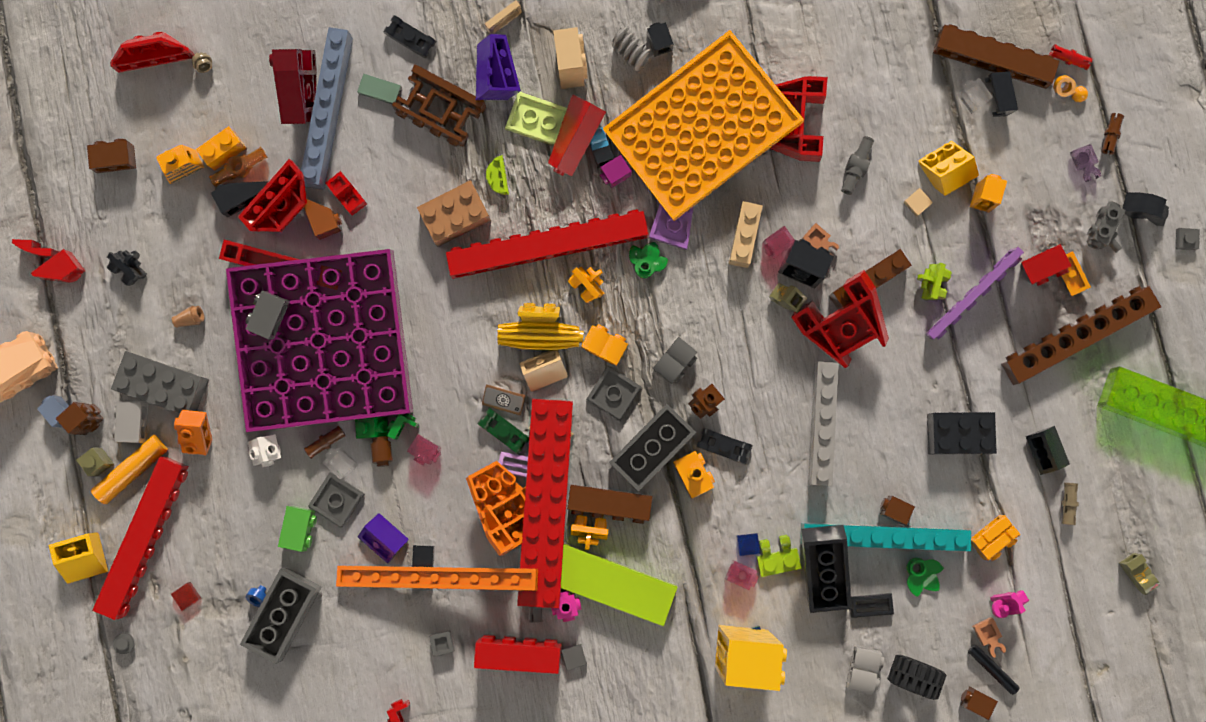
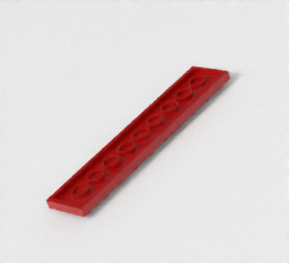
[517,399,573,609]

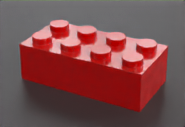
[474,634,562,674]

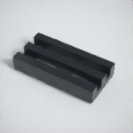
[851,593,894,618]

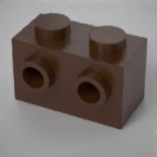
[87,139,136,174]
[55,402,104,435]

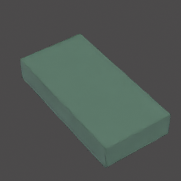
[357,73,402,104]

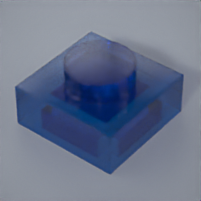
[737,533,760,556]

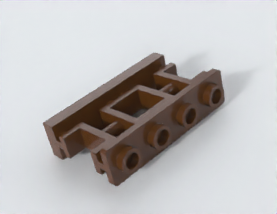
[392,64,486,147]

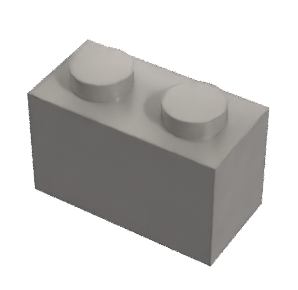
[112,401,149,443]

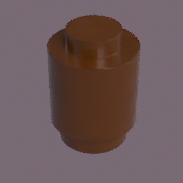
[370,437,393,467]

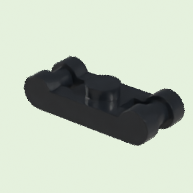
[383,15,437,58]
[696,428,753,465]

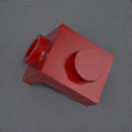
[386,699,410,722]

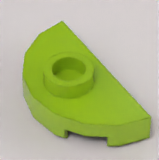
[486,155,509,195]

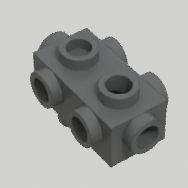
[1086,201,1126,253]

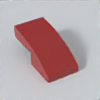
[325,171,367,216]
[12,239,59,259]

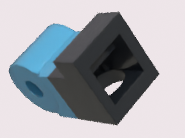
[590,127,615,168]

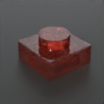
[171,582,202,611]

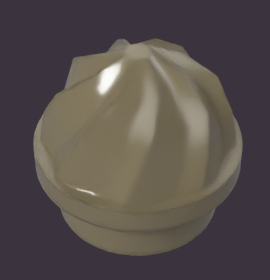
[192,52,212,73]

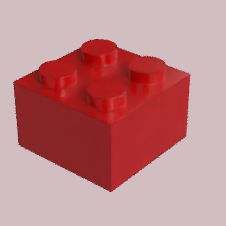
[1021,244,1072,286]

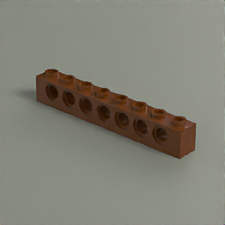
[1001,286,1161,385]

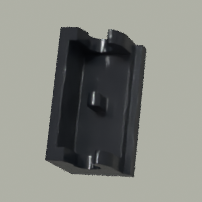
[984,71,1018,117]

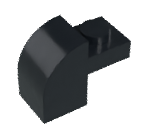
[1122,192,1169,226]

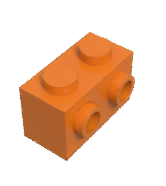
[174,410,213,455]

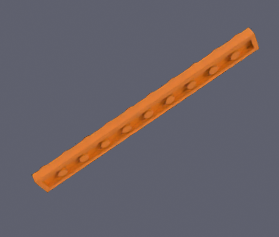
[336,566,538,591]

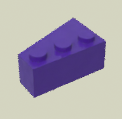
[476,34,521,100]

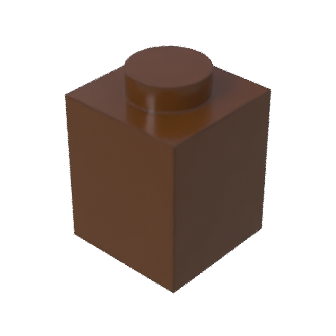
[880,496,915,525]
[961,686,998,720]

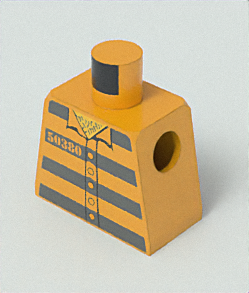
[156,145,204,184]

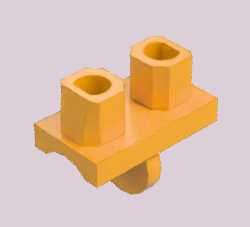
[568,266,605,303]
[571,515,609,550]

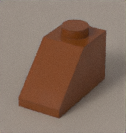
[304,199,342,240]

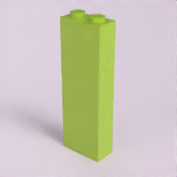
[561,543,678,626]

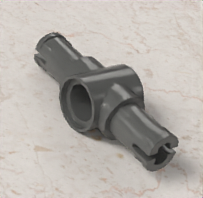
[841,136,874,195]

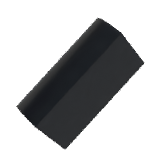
[1025,426,1070,475]

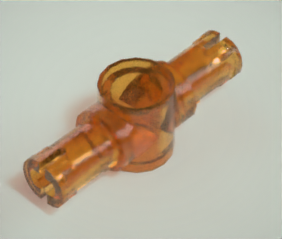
[209,147,268,187]

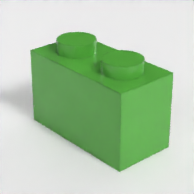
[278,506,317,552]

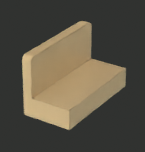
[519,350,568,392]

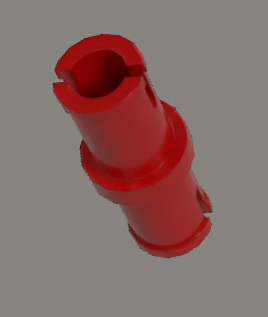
[1049,44,1092,70]

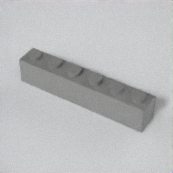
[808,361,839,486]

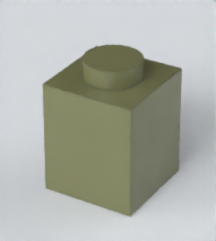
[76,447,114,476]

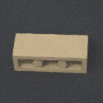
[728,201,763,268]

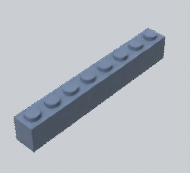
[301,27,353,190]

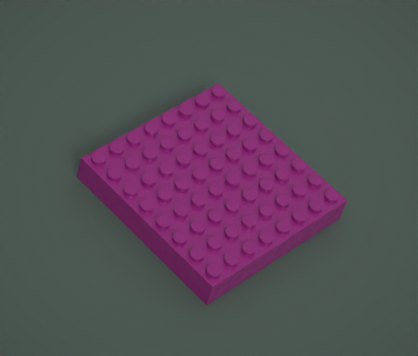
[226,249,413,432]

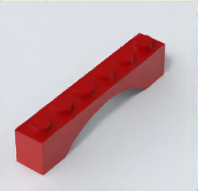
[219,239,342,290]

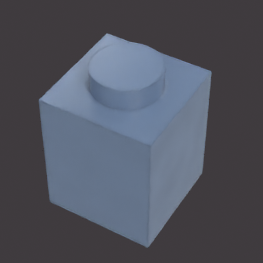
[37,395,69,428]

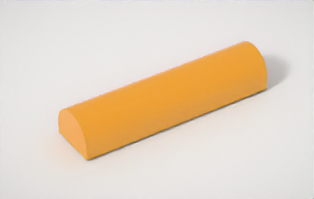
[91,435,168,504]

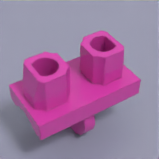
[990,590,1029,618]

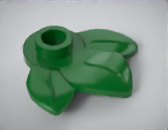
[629,242,668,278]
[906,557,944,597]

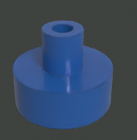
[245,585,267,607]

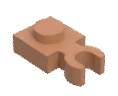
[802,223,839,256]
[972,617,1006,658]

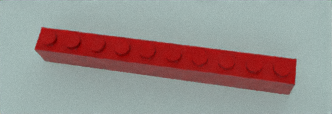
[446,209,649,279]

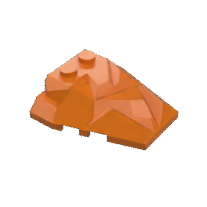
[466,461,526,556]

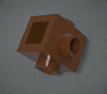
[688,384,725,419]

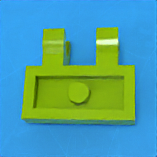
[756,535,802,577]

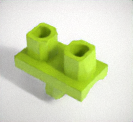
[917,263,952,300]

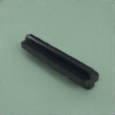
[968,644,1020,695]

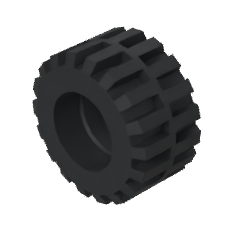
[887,654,947,700]

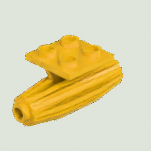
[497,303,583,350]

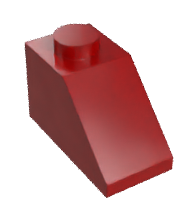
[31,249,85,283]

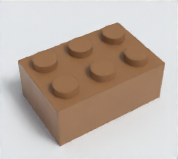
[417,180,491,247]

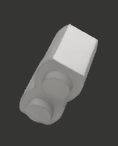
[846,645,884,694]

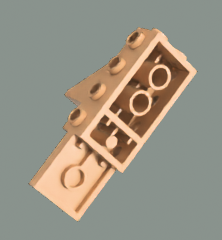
[0,331,58,403]

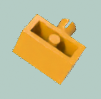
[673,451,715,499]

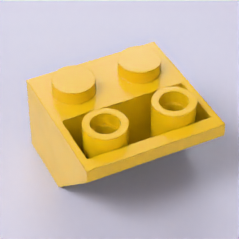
[918,141,979,196]
[48,532,108,584]

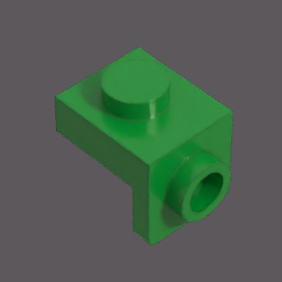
[387,413,419,440]
[355,417,388,439]

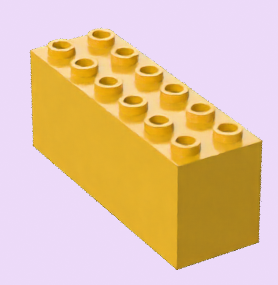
[715,625,787,691]

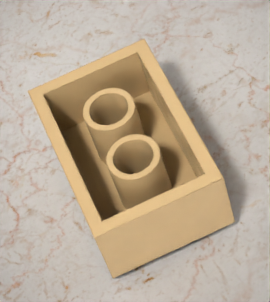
[553,27,588,89]

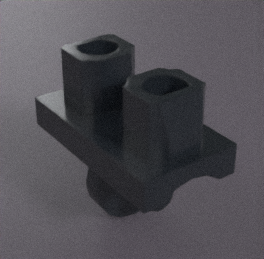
[107,250,147,286]

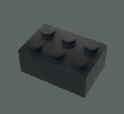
[778,239,834,289]
[927,412,997,455]

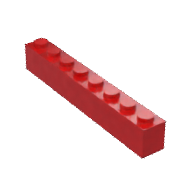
[92,457,189,620]

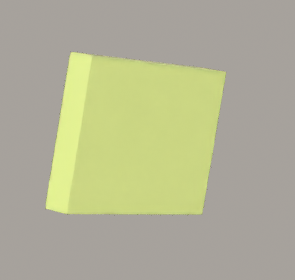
[505,92,567,146]

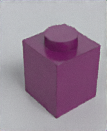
[599,155,632,188]

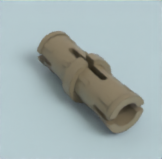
[1061,482,1079,525]

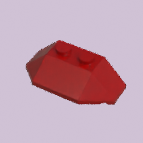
[110,32,195,73]
[238,159,307,232]

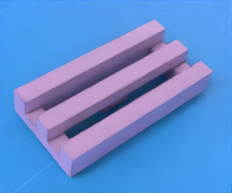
[499,452,528,478]

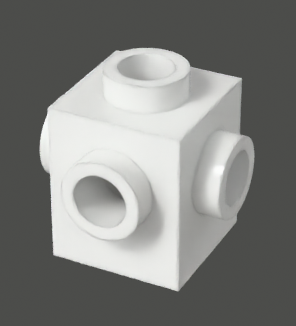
[247,434,281,467]

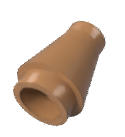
[172,306,205,328]

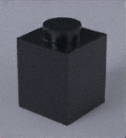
[647,22,674,57]

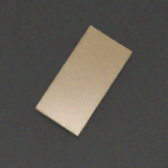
[485,0,522,34]

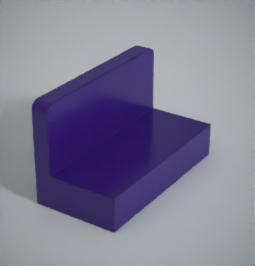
[358,513,409,564]

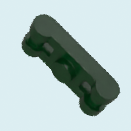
[477,408,529,455]

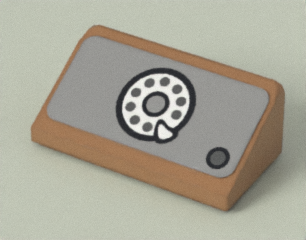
[482,384,526,416]

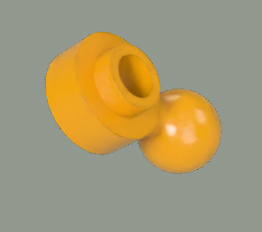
[1053,75,1088,102]

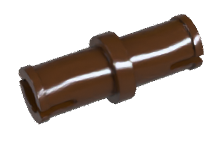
[1101,113,1124,155]
[304,425,345,459]

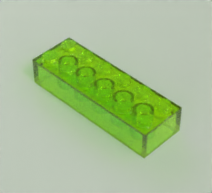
[1097,366,1206,448]

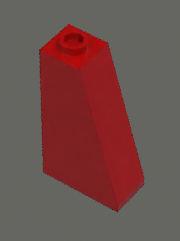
[548,95,606,176]

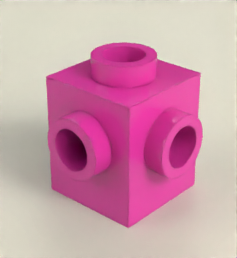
[551,591,582,622]

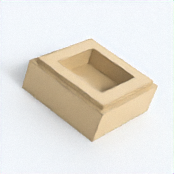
[904,188,933,217]

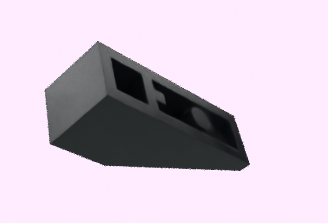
[211,181,269,218]

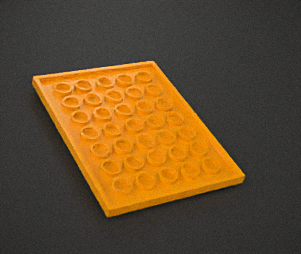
[603,30,804,221]

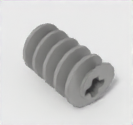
[612,26,654,71]

